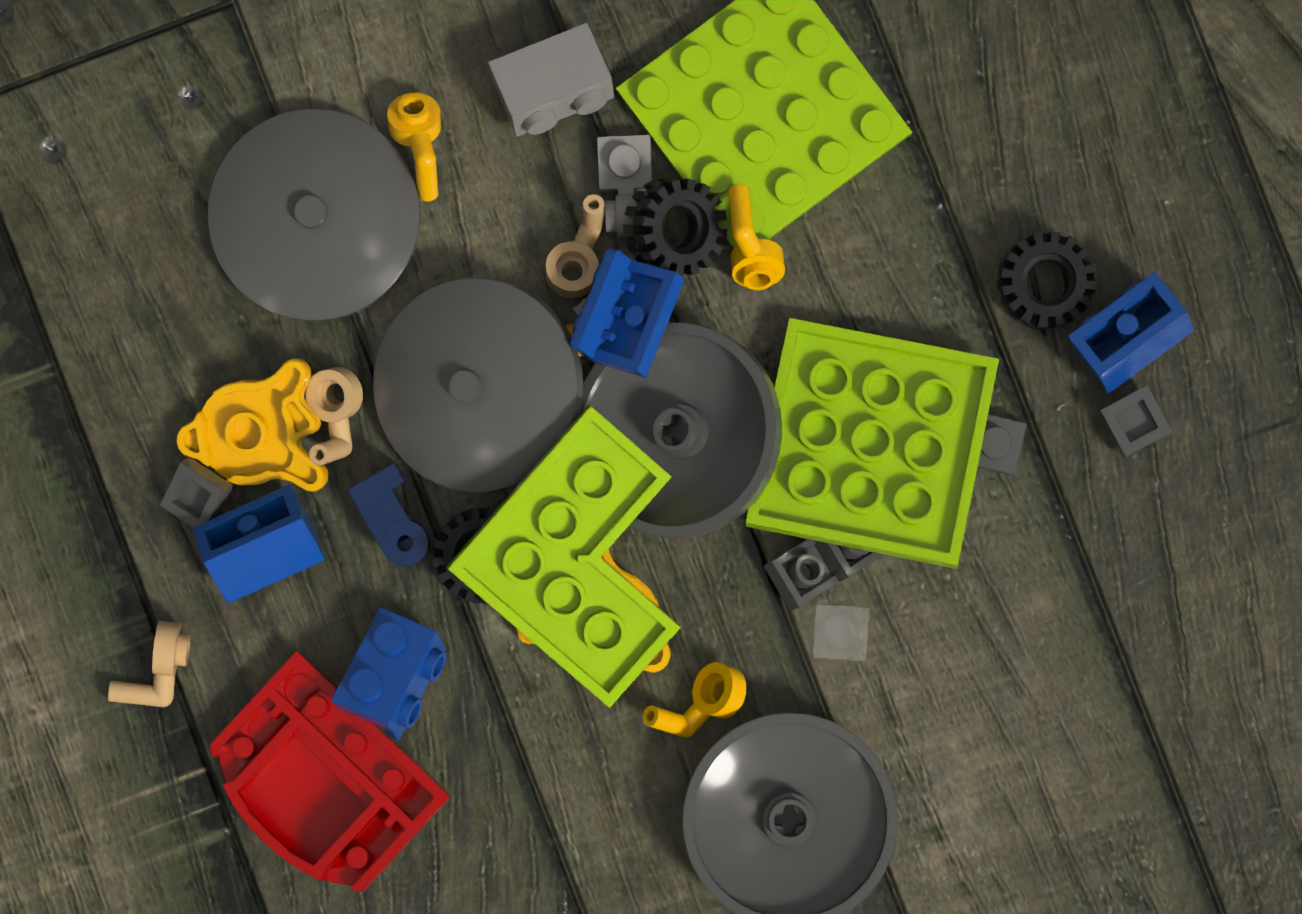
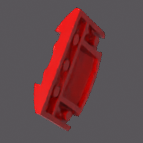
[209,651,451,892]

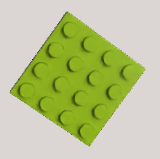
[616,0,912,249]
[746,318,999,569]

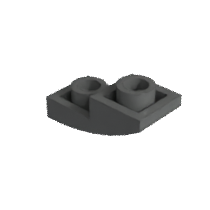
[764,539,884,611]

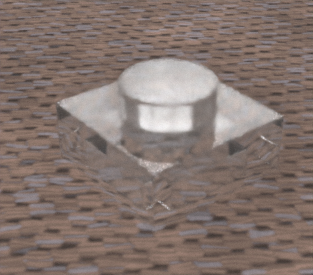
[812,604,870,661]

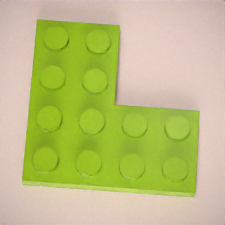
[447,404,681,708]

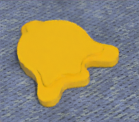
[176,358,328,492]

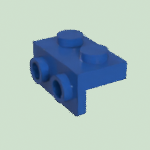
[570,248,685,378]
[331,607,446,740]

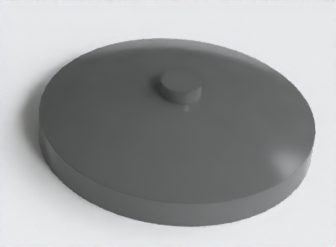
[208,109,421,322]
[373,278,583,492]
[579,323,782,538]
[682,712,898,914]

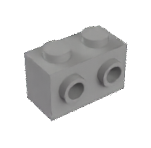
[488,23,614,137]

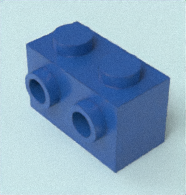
[1068,272,1194,394]
[193,484,325,604]

